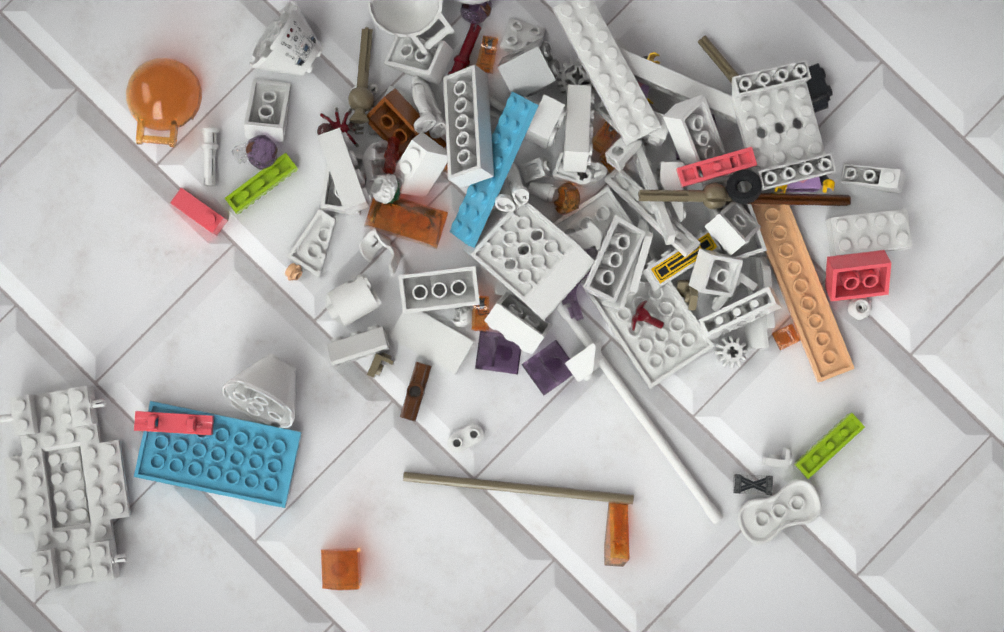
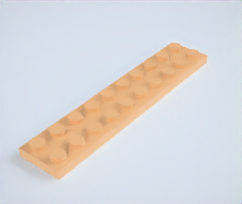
[752,191,855,383]

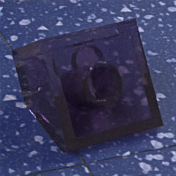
[475,331,521,375]
[521,340,573,396]

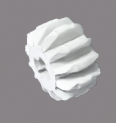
[715,336,748,369]

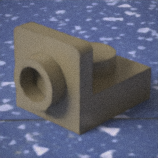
[676,280,698,311]
[367,352,395,378]

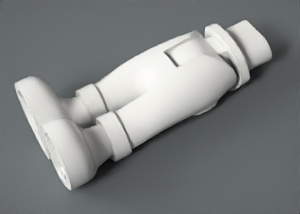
[411,76,446,138]
[495,161,529,212]

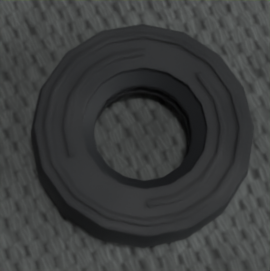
[726,170,762,204]

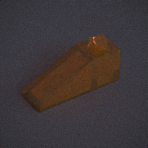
[604,502,630,567]

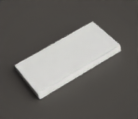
[389,312,474,374]

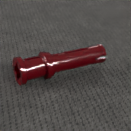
[447,23,482,75]

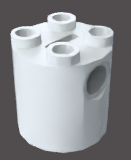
[326,274,382,326]

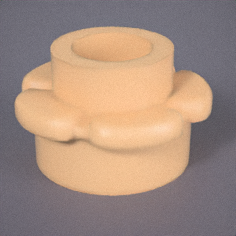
[285,263,302,281]

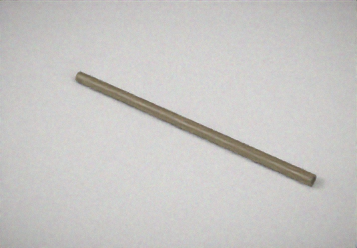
[403,472,634,505]

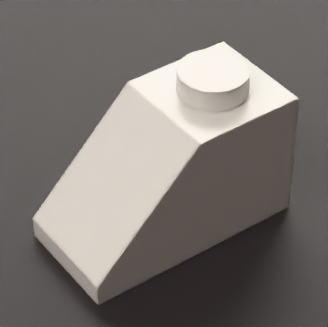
[565,338,602,382]

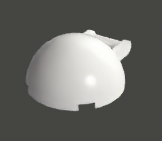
[368,0,455,55]

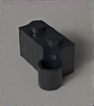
[806,63,833,113]

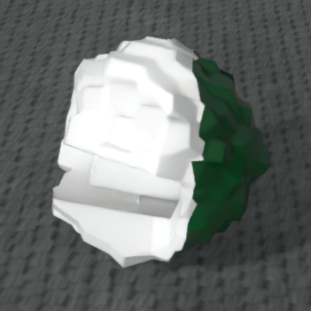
[370,174,401,204]

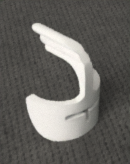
[359,228,401,276]

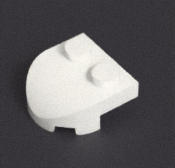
[363,140,398,181]

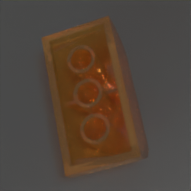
[364,197,448,249]

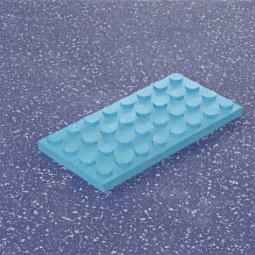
[134,401,302,508]

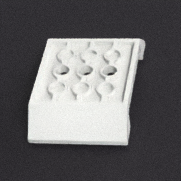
[732,60,836,191]
[462,196,595,321]

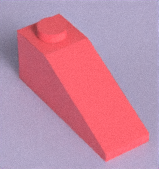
[170,188,228,236]

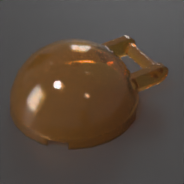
[126,58,202,148]

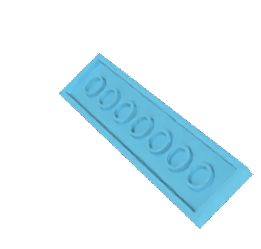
[450,92,539,248]

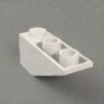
[840,164,905,193]

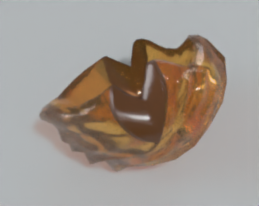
[554,182,580,214]

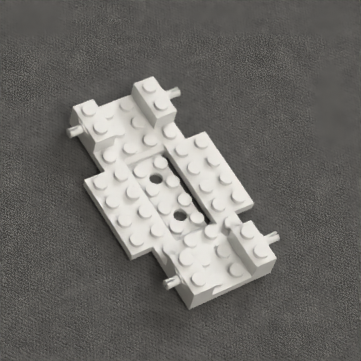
[0,386,131,592]

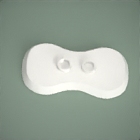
[738,479,822,544]

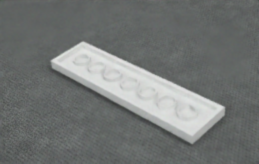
[553,0,662,146]

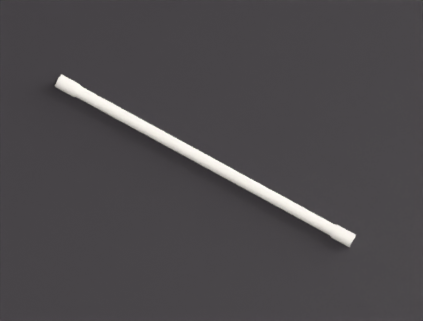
[556,300,723,524]

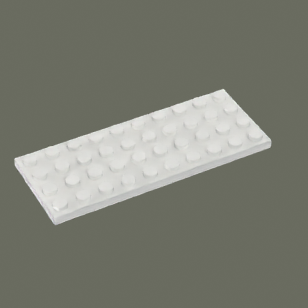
[553,187,714,389]

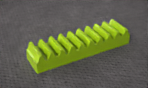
[225,152,298,214]
[794,413,865,479]

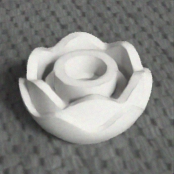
[848,297,872,320]
[452,306,473,327]

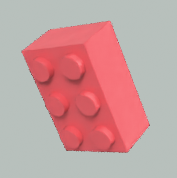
[825,250,891,301]

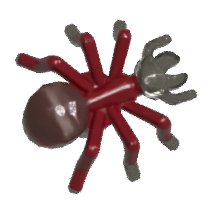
[317,107,364,147]

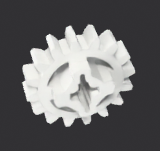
[557,57,595,94]

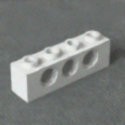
[699,286,782,340]

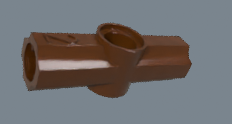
[400,362,432,422]

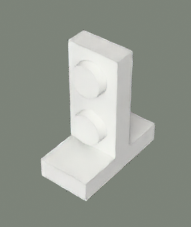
[711,272,759,312]

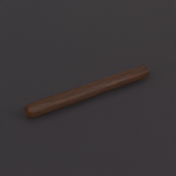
[748,193,851,206]

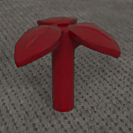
[631,300,664,331]

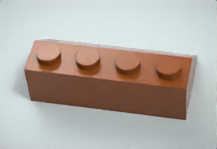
[366,88,447,159]

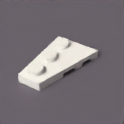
[287,209,335,277]

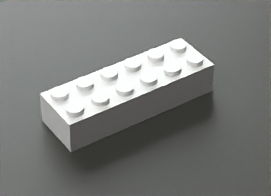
[443,65,494,188]

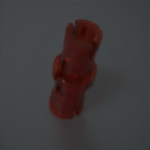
[383,137,400,175]

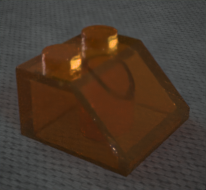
[321,547,361,590]

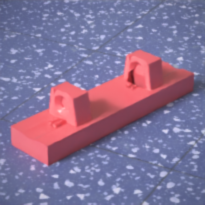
[676,147,757,188]
[134,411,214,435]

